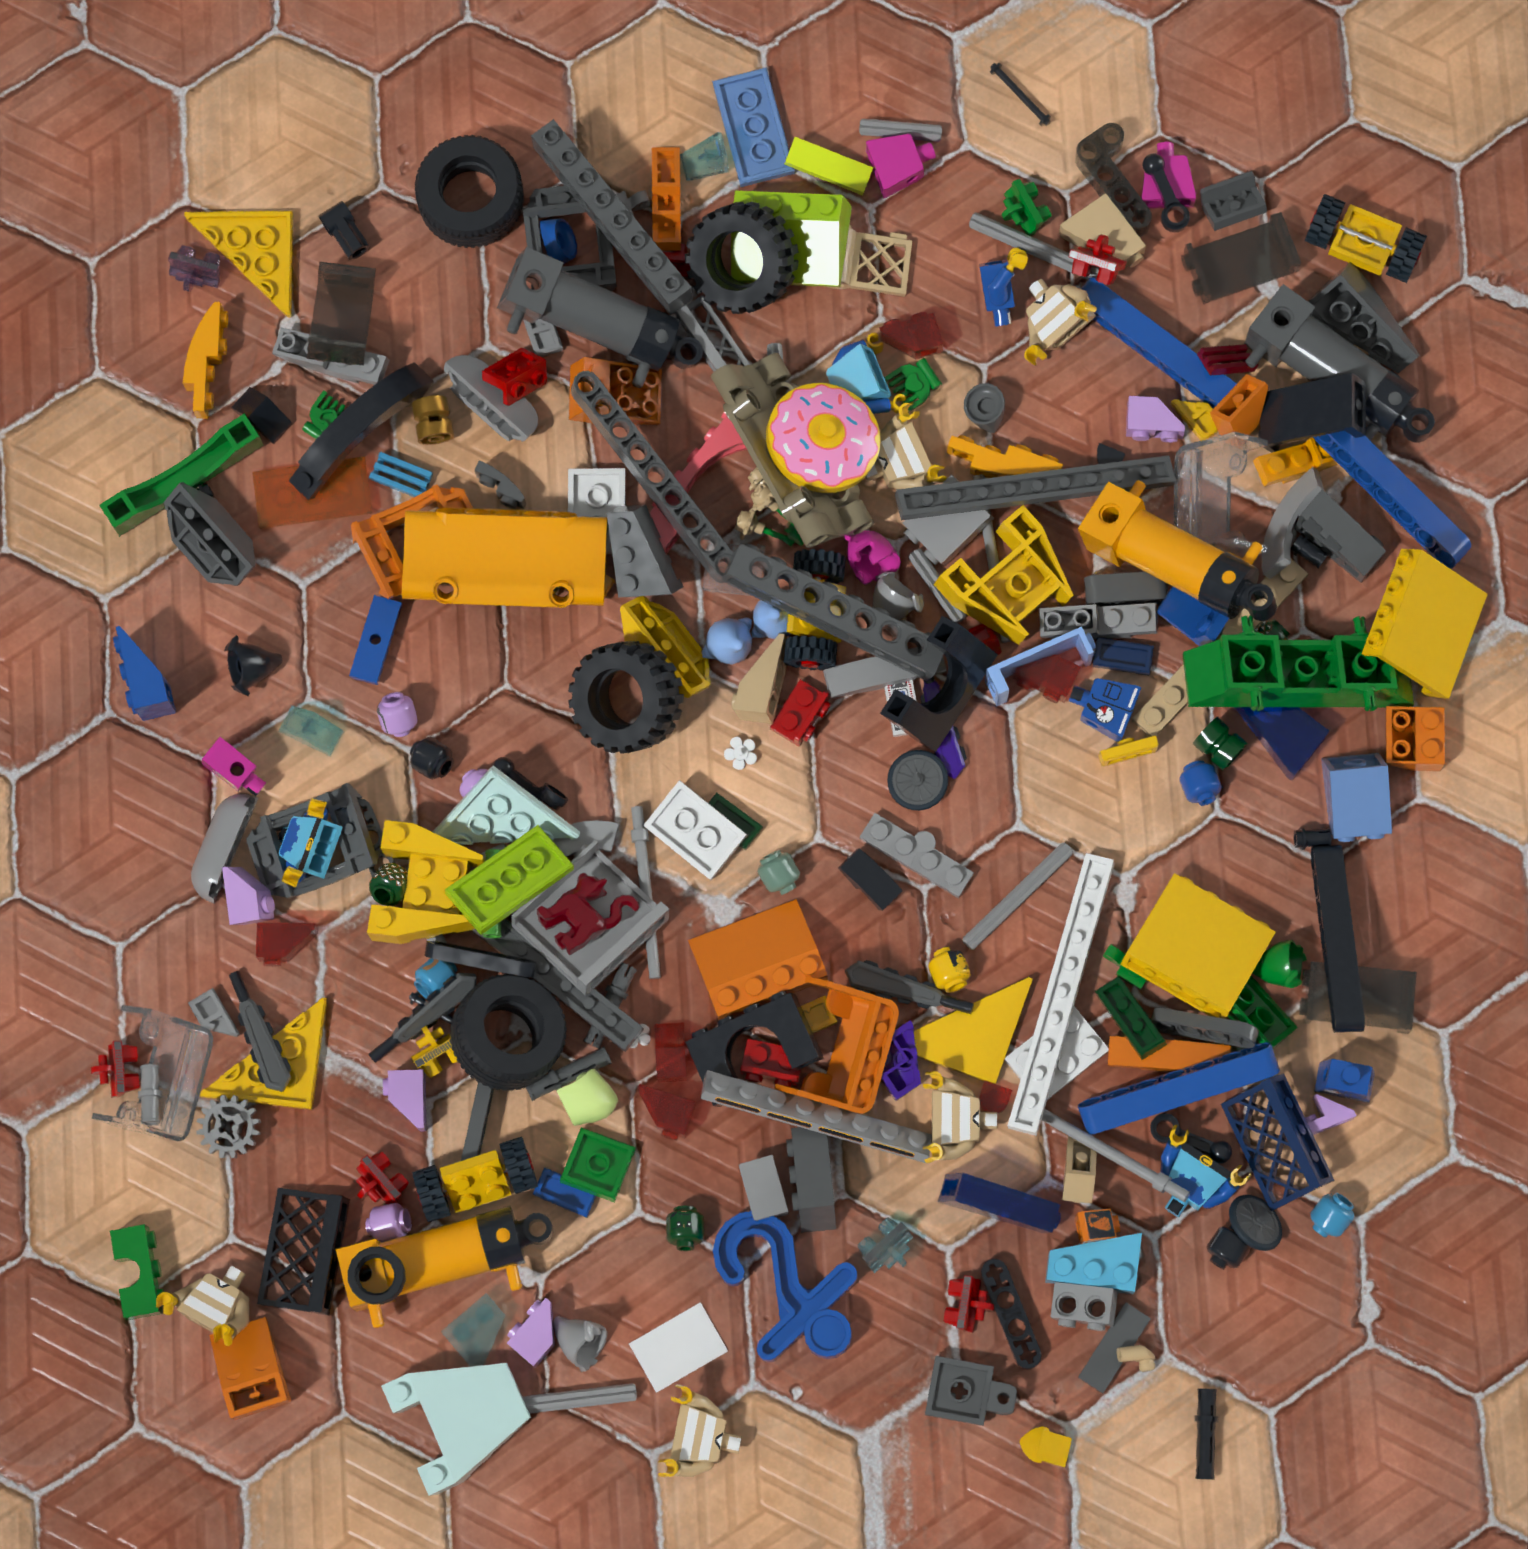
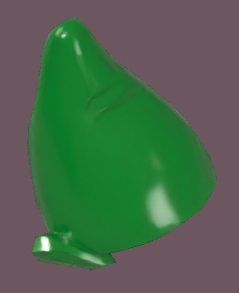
[1252,940,1307,988]

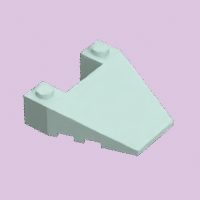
[381,1363,531,1496]

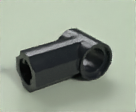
[318,201,370,260]

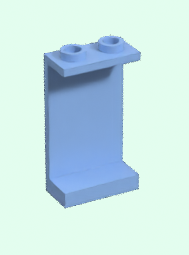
[985,626,1096,706]

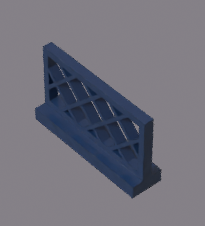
[1221,1073,1335,1211]

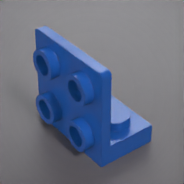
[1157,587,1229,646]

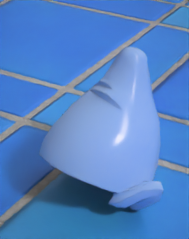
[751,600,791,639]
[702,618,752,665]

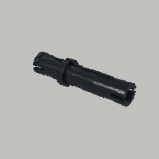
[1194,1388,1218,1480]

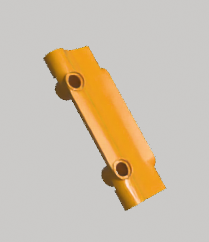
[402,508,607,608]

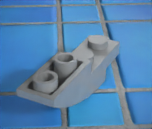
[272,327,390,385]
[1039,603,1158,639]

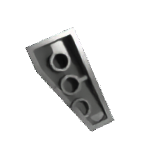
[1308,262,1419,373]

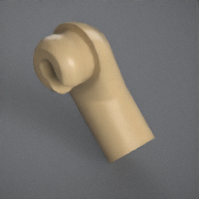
[1117,1345,1156,1372]

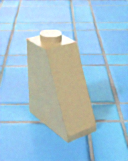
[1059,193,1146,268]

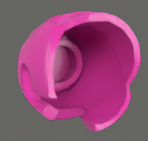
[844,530,901,585]

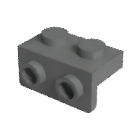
[1200,171,1267,231]

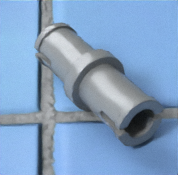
[138,1064,162,1126]

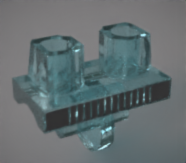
[858,1217,913,1273]

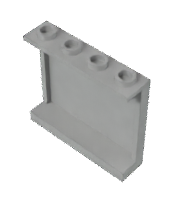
[512,840,669,996]

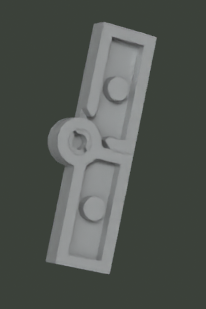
[860,813,974,898]

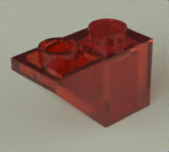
[879,312,943,360]
[1013,655,1081,703]

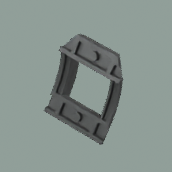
[523,186,617,292]
[246,783,381,898]

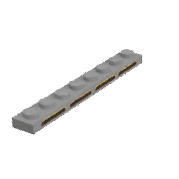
[701,1070,932,1163]

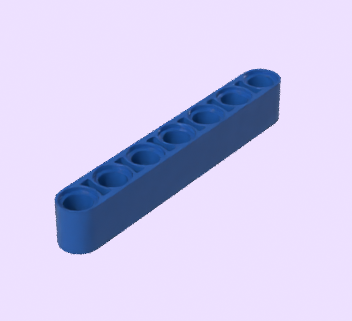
[1081,277,1237,409]
[1313,431,1471,568]
[1077,1042,1280,1134]

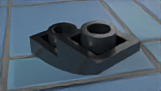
[838,848,903,911]

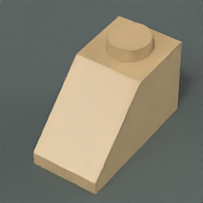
[1062,1136,1097,1204]

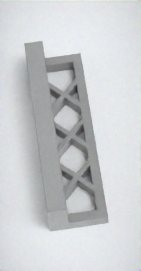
[675,295,750,372]

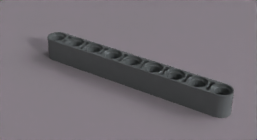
[571,371,733,584]

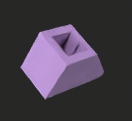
[1126,396,1185,443]
[507,1298,555,1368]

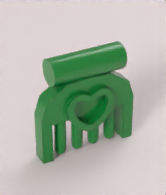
[884,358,942,413]
[302,390,346,439]

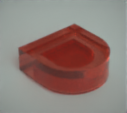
[979,1081,1012,1114]

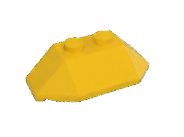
[620,596,711,698]

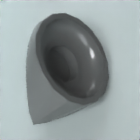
[964,383,1005,433]

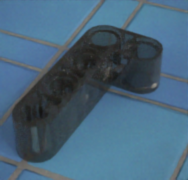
[1075,123,1152,237]

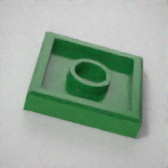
[560,1127,636,1203]

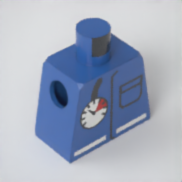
[1069,678,1141,742]
[1314,1059,1375,1103]

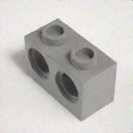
[1051,1282,1118,1331]

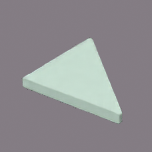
[432,765,580,845]

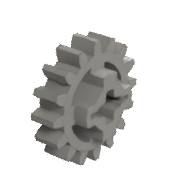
[196,1095,261,1158]

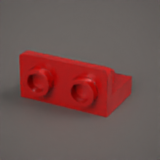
[482,347,547,406]
[770,679,831,747]
[740,1039,801,1088]

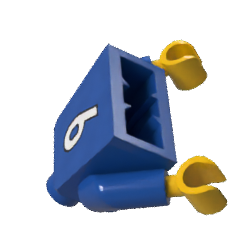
[979,248,1028,326]

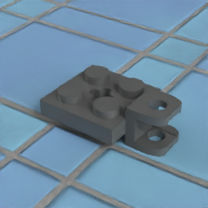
[925,1356,1017,1426]

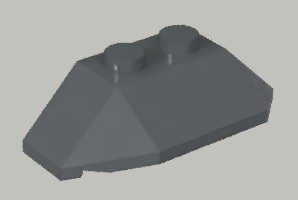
[164,482,256,586]

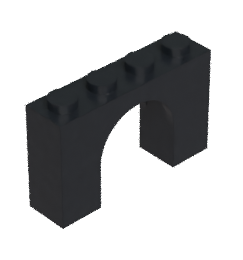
[880,616,998,752]
[685,991,824,1107]

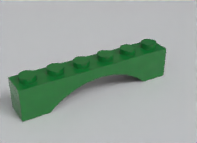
[99,413,264,537]

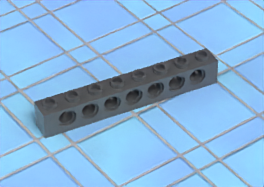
[531,119,693,316]
[721,543,943,681]

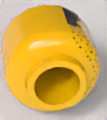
[928,947,971,993]

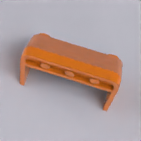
[774,976,899,1114]

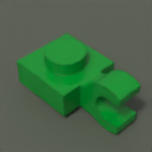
[1103,944,1146,990]

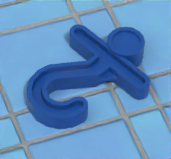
[713,1211,858,1362]

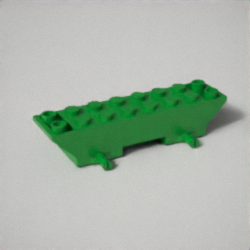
[1182,615,1414,711]

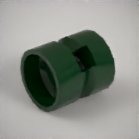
[1193,716,1248,771]

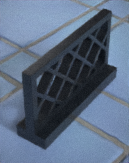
[257,1188,350,1316]

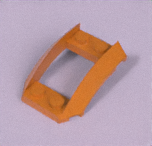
[351,484,473,599]

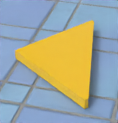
[184,211,293,318]
[914,977,1033,1085]
[200,997,327,1110]

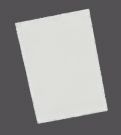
[629,1302,728,1393]

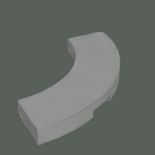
[1262,467,1324,579]
[553,820,620,857]

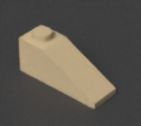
[732,633,788,724]

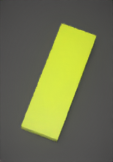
[784,137,873,195]

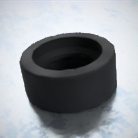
[348,1247,406,1305]

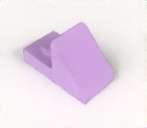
[1305,1094,1356,1135]

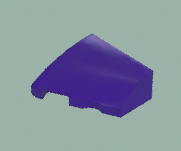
[881,1020,921,1101]

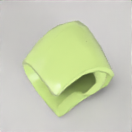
[557,1068,618,1126]

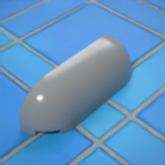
[444,355,538,442]
[191,793,258,904]

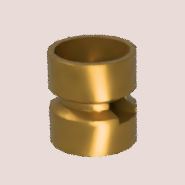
[411,395,454,445]

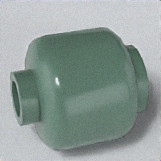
[757,850,800,895]

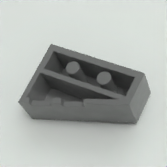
[786,1127,836,1233]

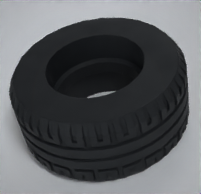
[415,135,524,248]
[450,974,567,1091]

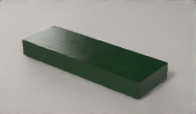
[1095,976,1167,1060]

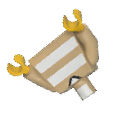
[1024,279,1097,366]
[865,402,947,490]
[923,1071,997,1163]
[156,1266,249,1346]
[658,1384,742,1477]

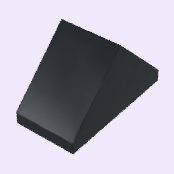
[231,387,292,444]

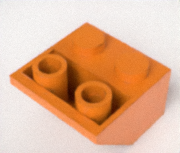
[1386,706,1445,771]

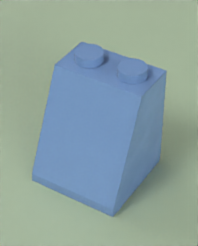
[1321,753,1392,842]

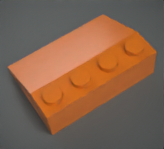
[688,899,828,1021]

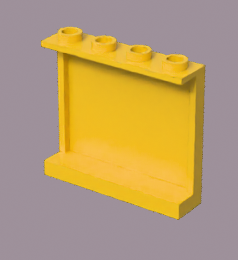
[1362,549,1488,699]
[1120,873,1276,1019]

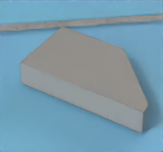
[523,319,563,357]
[188,988,240,1037]

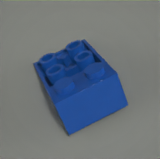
[113,626,176,721]

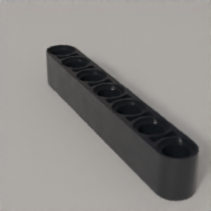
[1311,845,1365,1033]

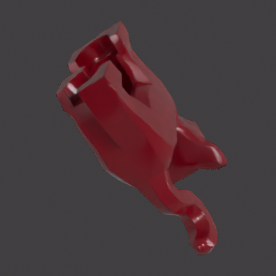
[537,873,640,955]

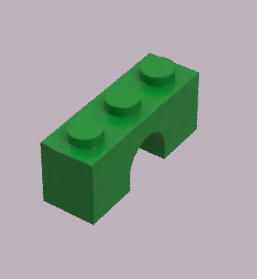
[110,1224,164,1320]

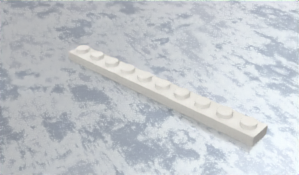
[1007,853,1115,1136]

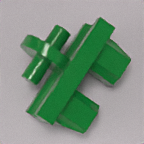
[1001,179,1052,236]

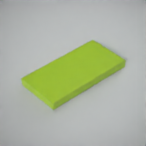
[445,825,574,935]

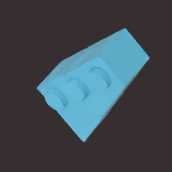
[1045,1233,1142,1294]

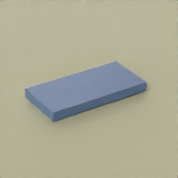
[712,68,795,187]

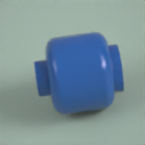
[1179,761,1222,806]

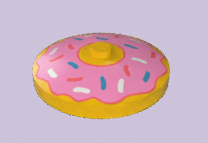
[766,383,881,493]

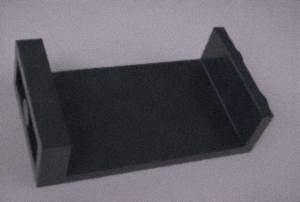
[1258,373,1366,453]

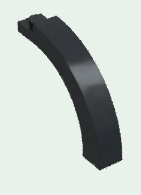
[289,362,434,500]

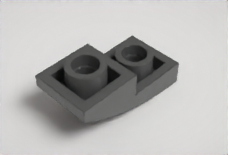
[474,460,526,509]

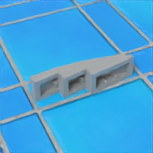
[823,647,946,698]

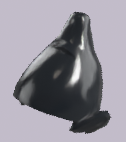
[224,635,282,696]

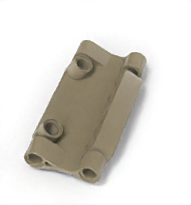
[711,353,874,548]

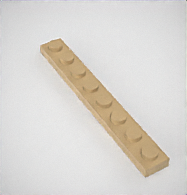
[1132,559,1308,737]

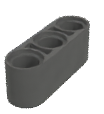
[1084,572,1168,607]

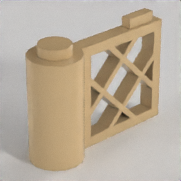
[828,225,912,297]

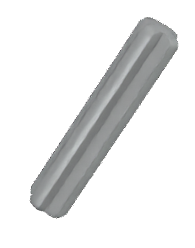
[859,118,942,142]
[909,548,966,623]

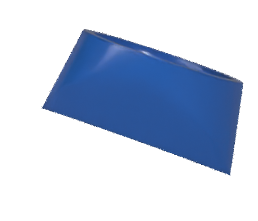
[540,219,577,264]

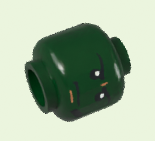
[666,1205,704,1251]

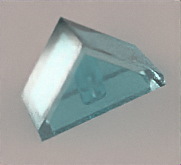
[680,132,729,181]
[279,706,343,756]

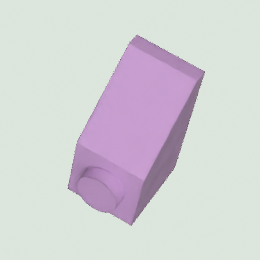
[222,867,275,925]
[383,1069,426,1132]

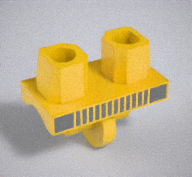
[411,1026,457,1078]

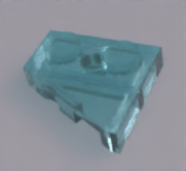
[441,1293,505,1367]

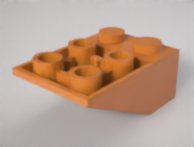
[569,357,662,425]
[209,1317,292,1420]

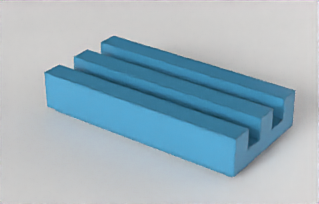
[369,452,433,497]

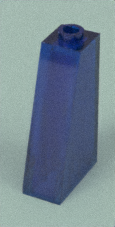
[1235,707,1329,781]
[938,1173,1061,1233]

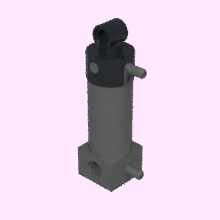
[497,247,703,388]
[1244,284,1435,443]

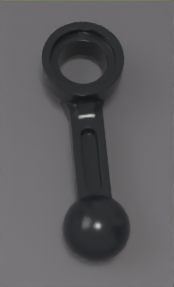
[1142,153,1190,233]
[492,757,568,810]
[1150,1113,1232,1164]

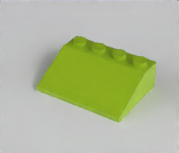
[731,190,852,287]

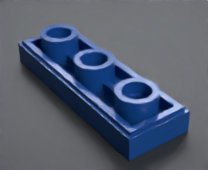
[349,595,402,685]

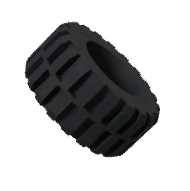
[685,202,799,314]
[568,641,684,754]

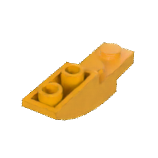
[183,302,228,419]
[947,435,1063,478]
[1253,438,1338,487]

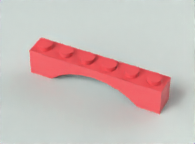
[650,412,747,554]

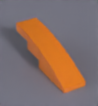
[652,147,681,251]
[1108,1036,1232,1072]

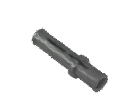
[583,962,637,1049]
[526,1047,612,1101]

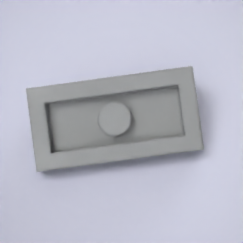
[739,1155,789,1221]

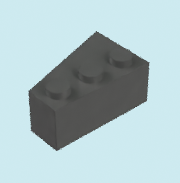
[1295,489,1386,583]
[607,505,684,598]

